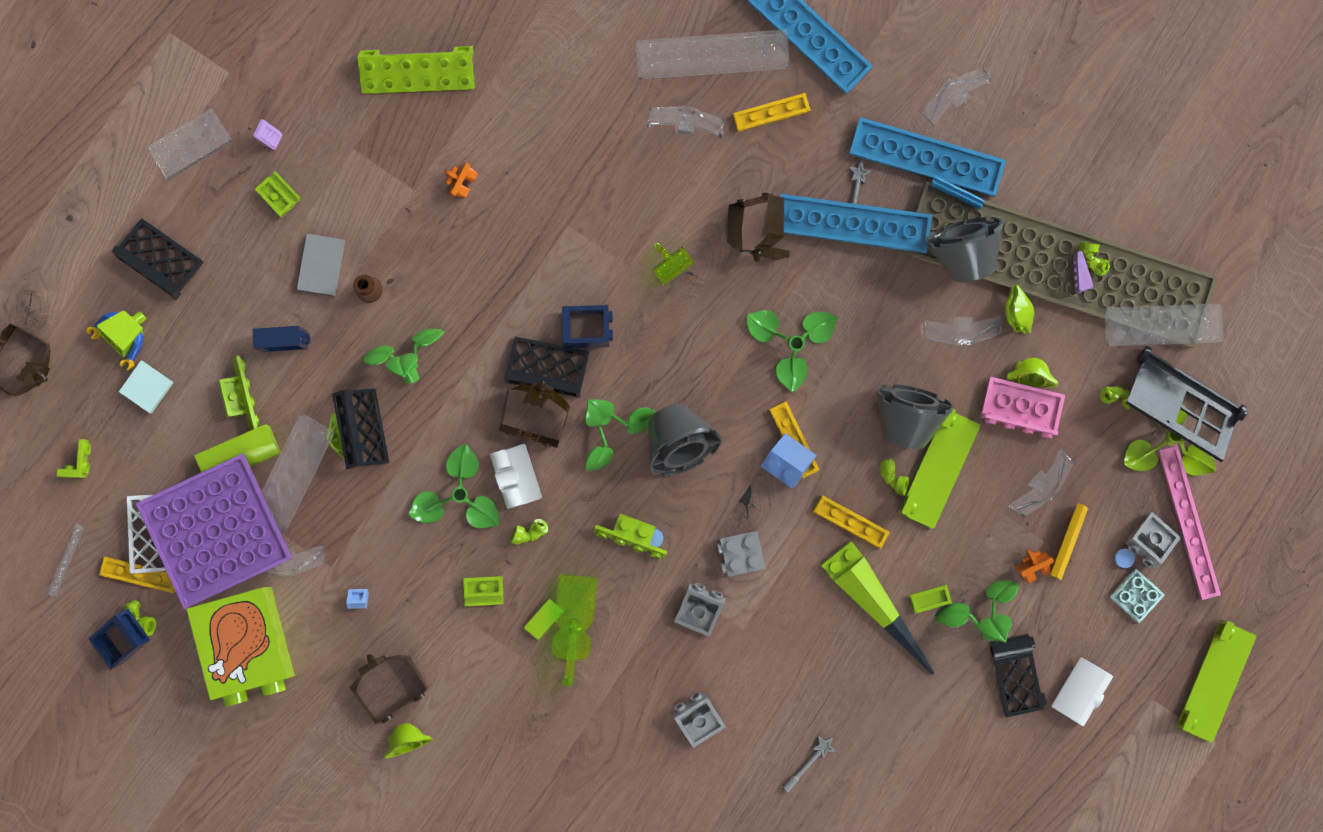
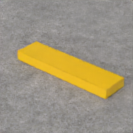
[733,93,811,133]
[769,401,820,479]
[813,495,890,549]
[1051,503,1088,580]
[99,557,176,593]

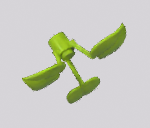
[1124,403,1216,476]

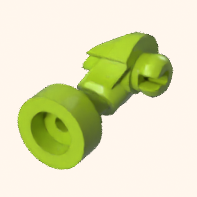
[1079,241,1110,276]
[1100,386,1132,410]
[879,459,909,496]
[510,519,548,545]
[124,600,156,636]

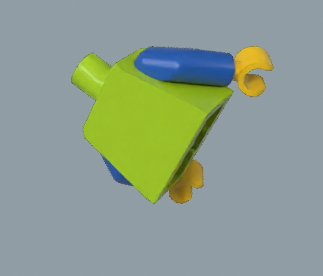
[86,311,146,371]

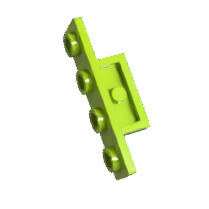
[218,355,259,431]
[593,513,668,559]

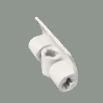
[490,444,542,509]
[1051,657,1113,727]

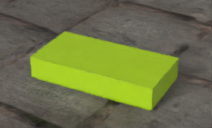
[909,585,952,614]
[524,598,564,640]

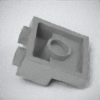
[1125,512,1181,568]
[717,531,766,577]
[674,583,726,637]
[671,692,726,748]

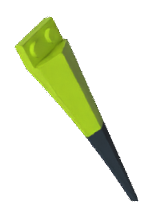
[821,541,934,675]

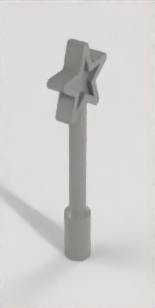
[849,162,871,204]
[783,736,835,792]

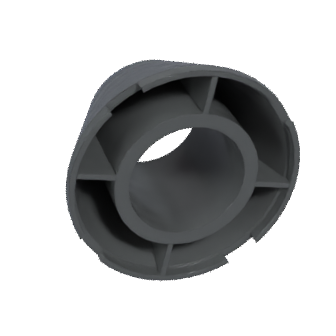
[925,217,1003,282]
[876,384,953,449]
[648,404,722,476]

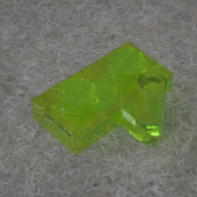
[652,243,694,285]

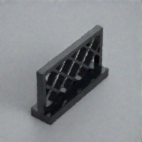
[112,218,204,300]
[504,336,589,398]
[332,388,390,469]

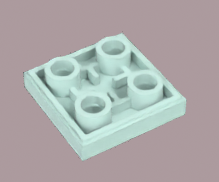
[119,360,174,414]
[1109,568,1165,623]

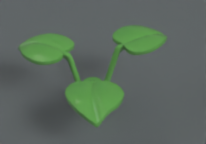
[747,310,838,392]
[362,328,445,384]
[584,399,655,471]
[409,444,499,528]
[936,580,1018,643]

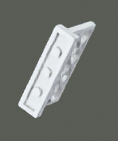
[127,495,166,573]

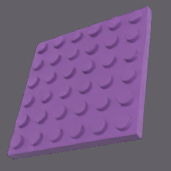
[135,453,293,609]

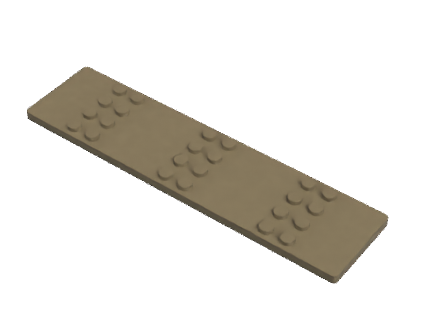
[903,182,1217,348]

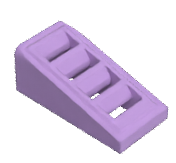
[253,119,282,150]
[1073,251,1093,294]

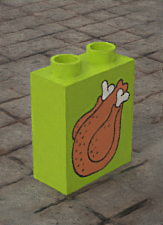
[187,587,295,707]

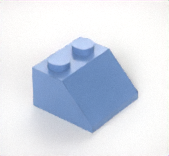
[760,433,817,488]

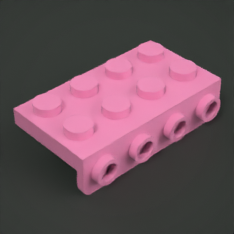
[980,377,1065,439]

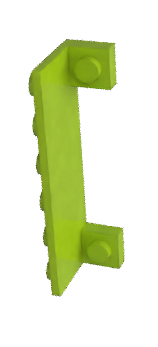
[357,46,475,94]
[899,409,981,529]
[1176,620,1257,743]

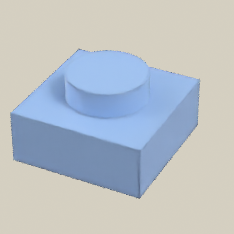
[346,589,369,609]

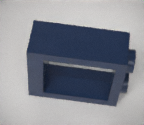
[562,305,613,348]
[252,326,310,352]
[88,609,150,670]

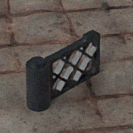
[989,633,1047,718]

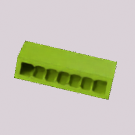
[194,424,281,472]

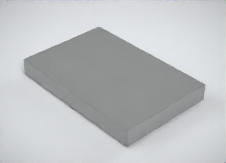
[297,234,345,296]

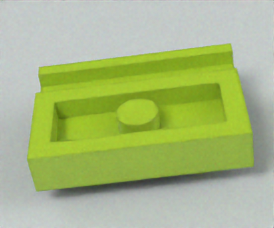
[255,171,302,218]
[463,576,504,606]

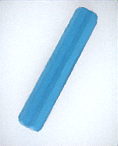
[930,176,984,210]

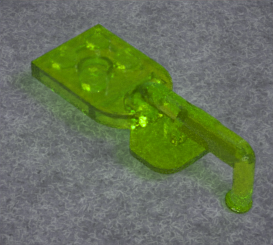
[552,574,597,687]

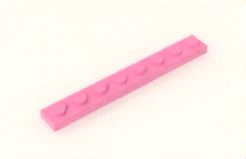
[1157,446,1221,600]

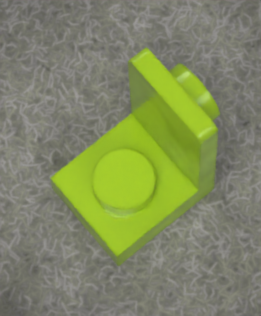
[57,439,91,478]

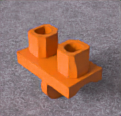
[444,163,478,198]
[1014,549,1054,583]

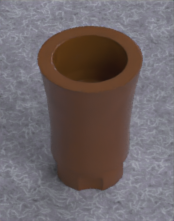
[354,275,383,303]

